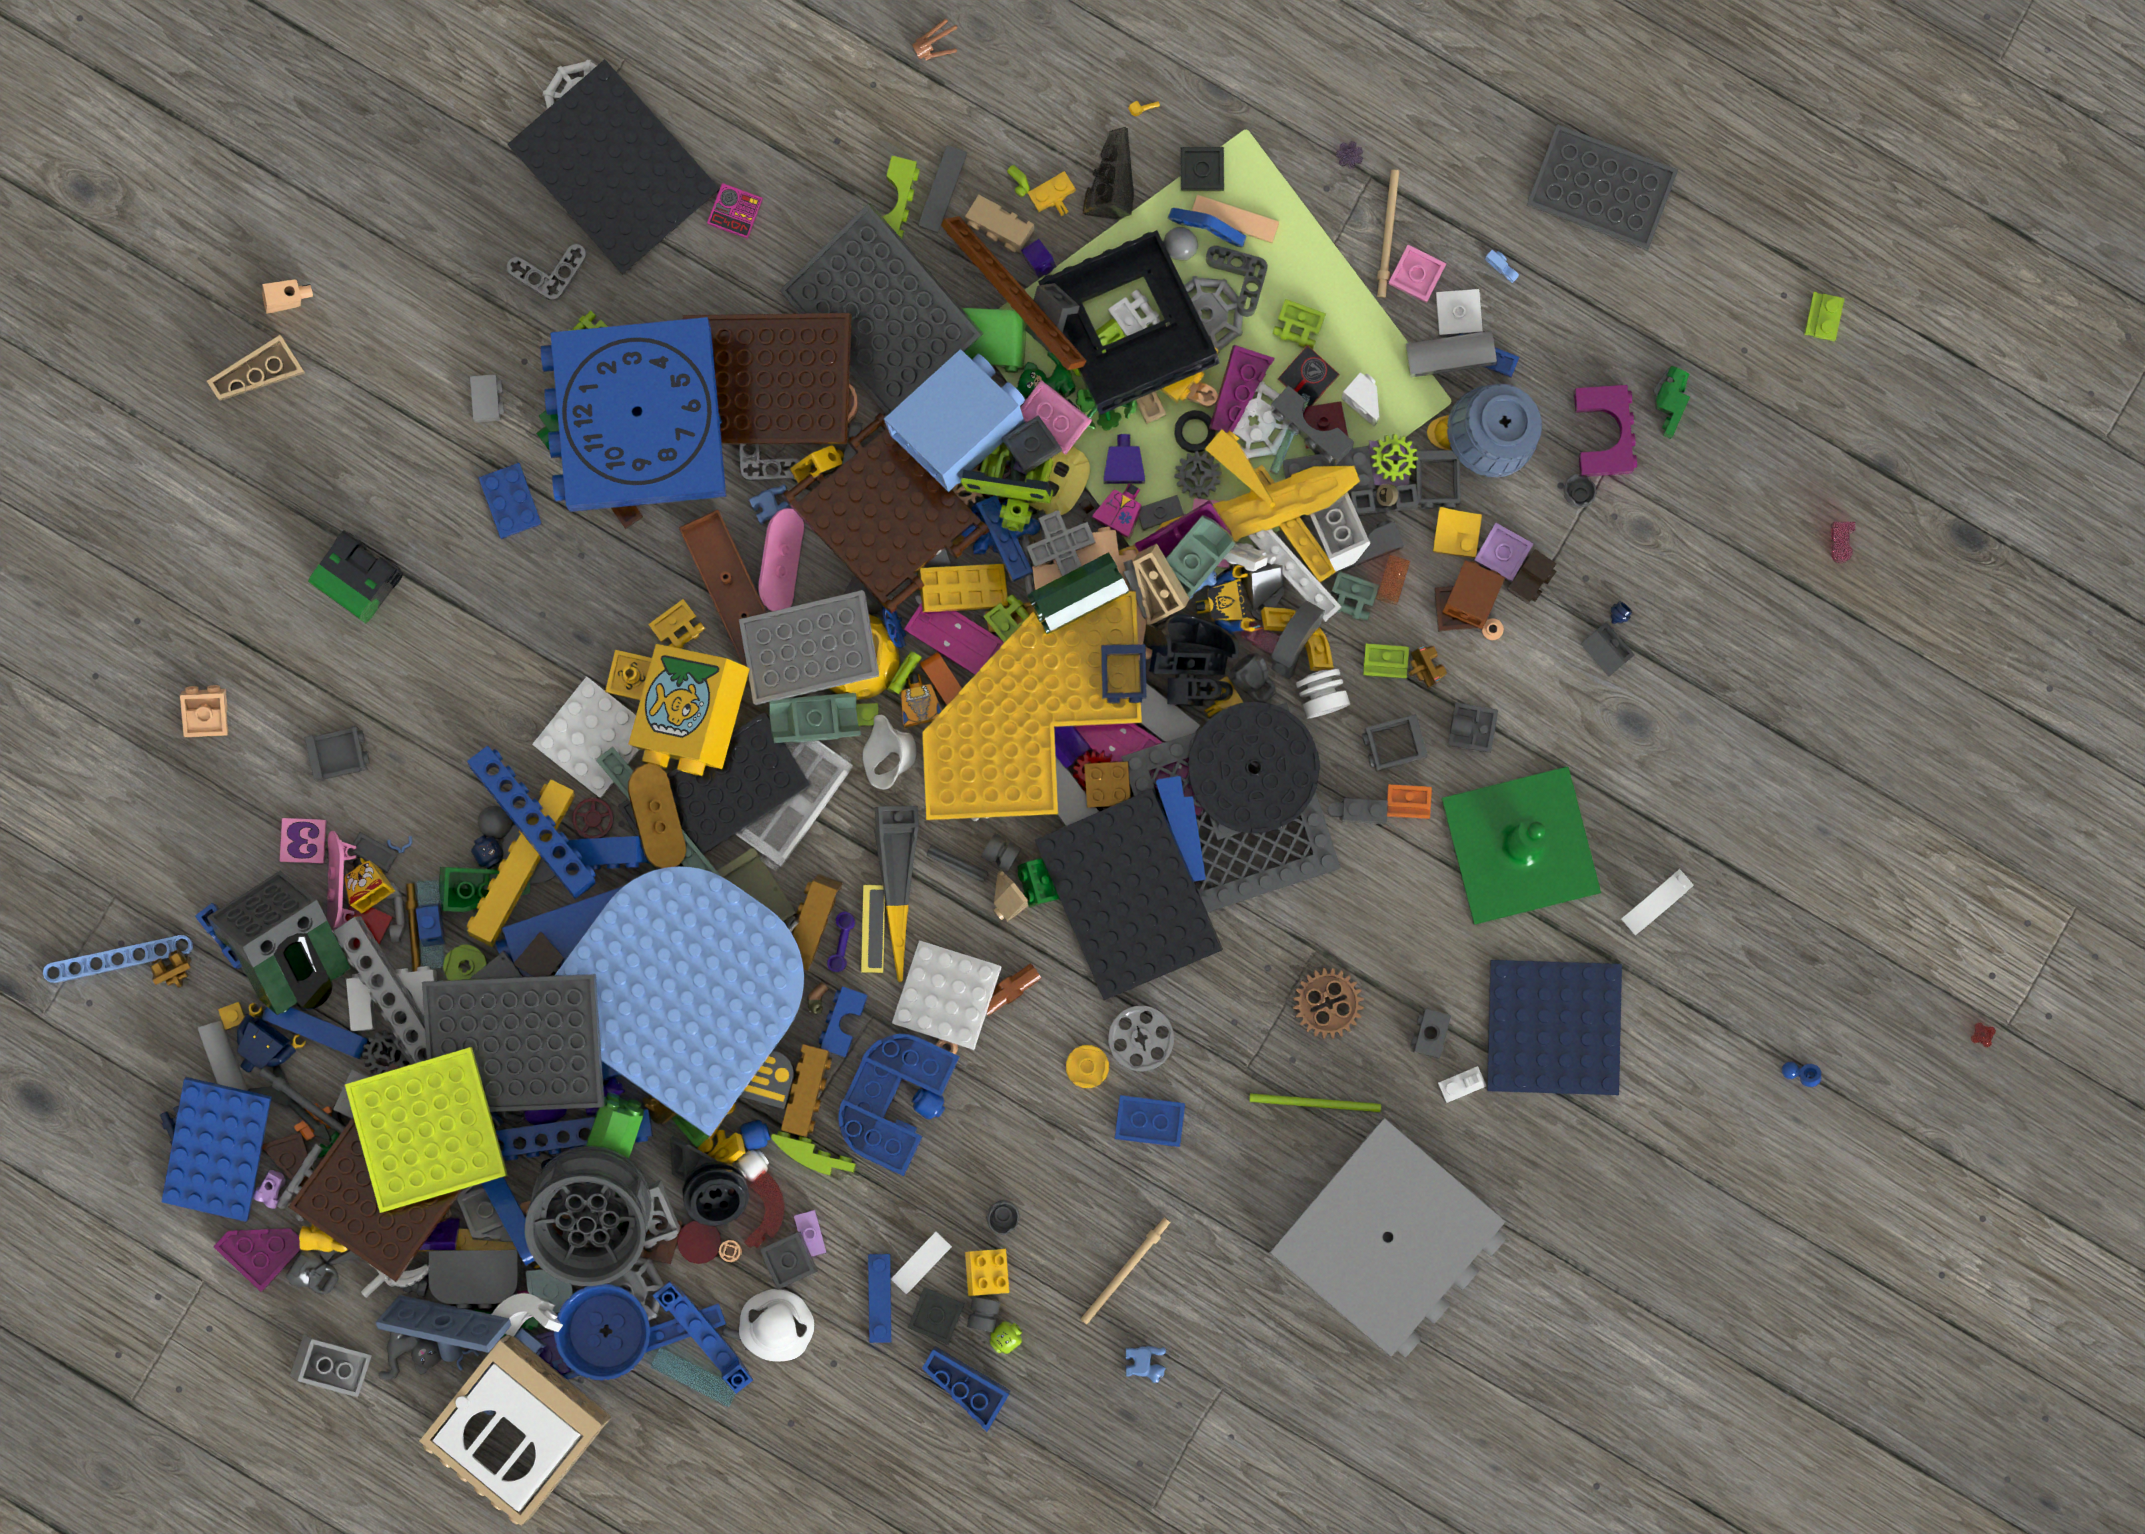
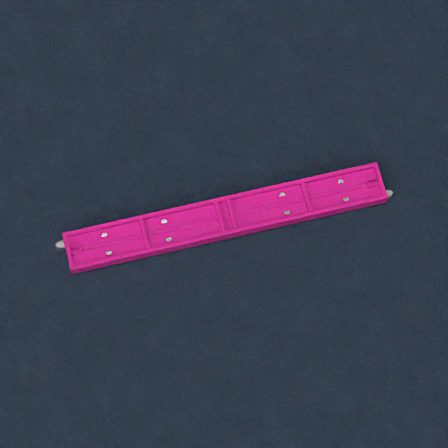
[904,596,1208,817]

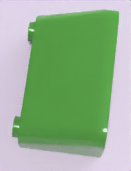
[962,308,1027,373]

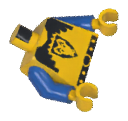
[1195,565,1255,632]

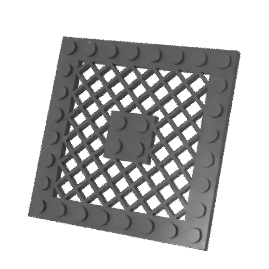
[1121,702,1341,913]

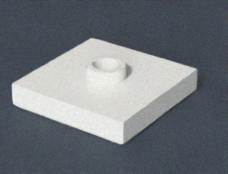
[1436,289,1483,336]

